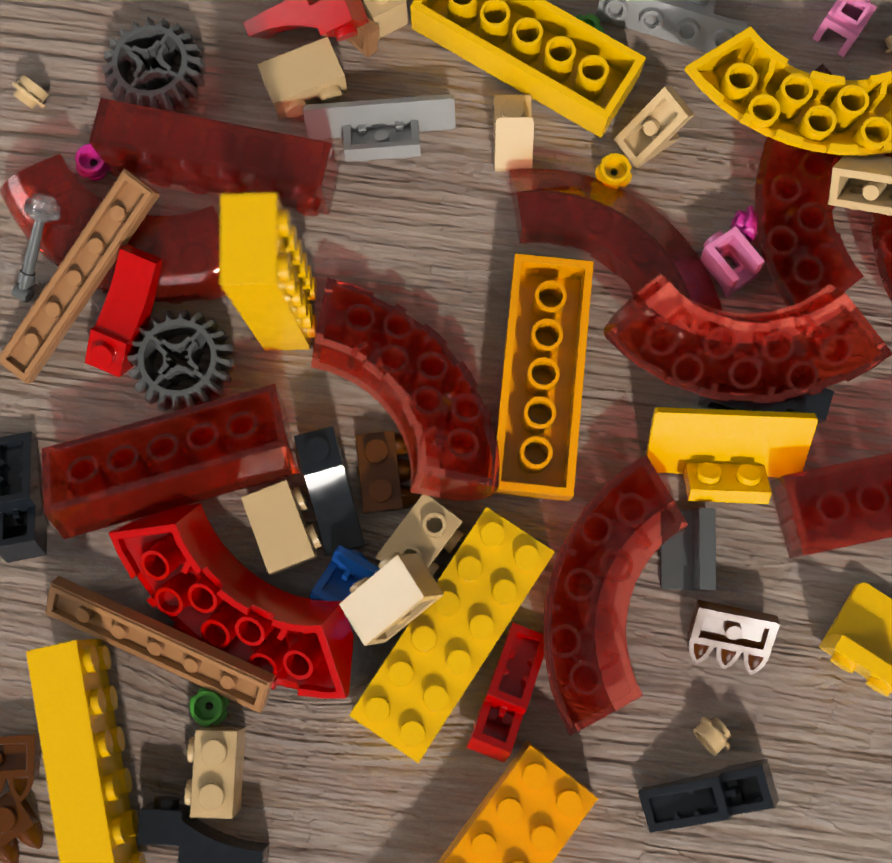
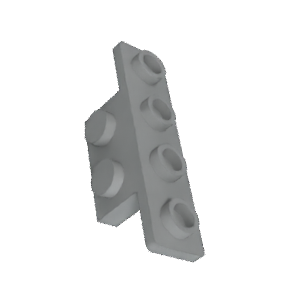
[596,0,748,52]
[303,94,456,162]

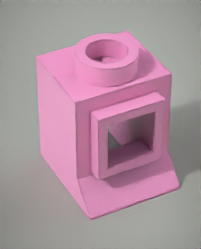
[812,0,877,57]
[700,226,765,298]

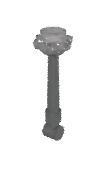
[12,194,61,303]

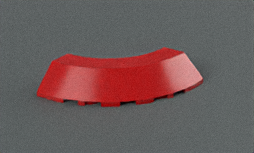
[109,503,354,699]

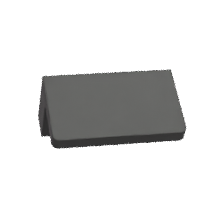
[660,508,716,591]

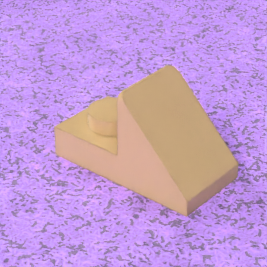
[613,86,695,168]
[493,95,534,171]

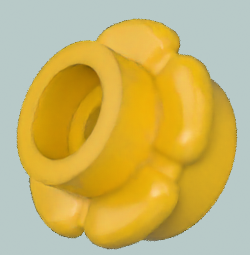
[595,153,632,191]

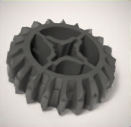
[102,17,206,121]
[127,309,235,414]

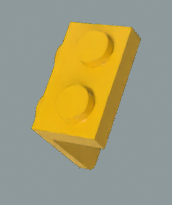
[819,583,892,697]

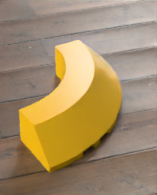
[684,26,892,155]

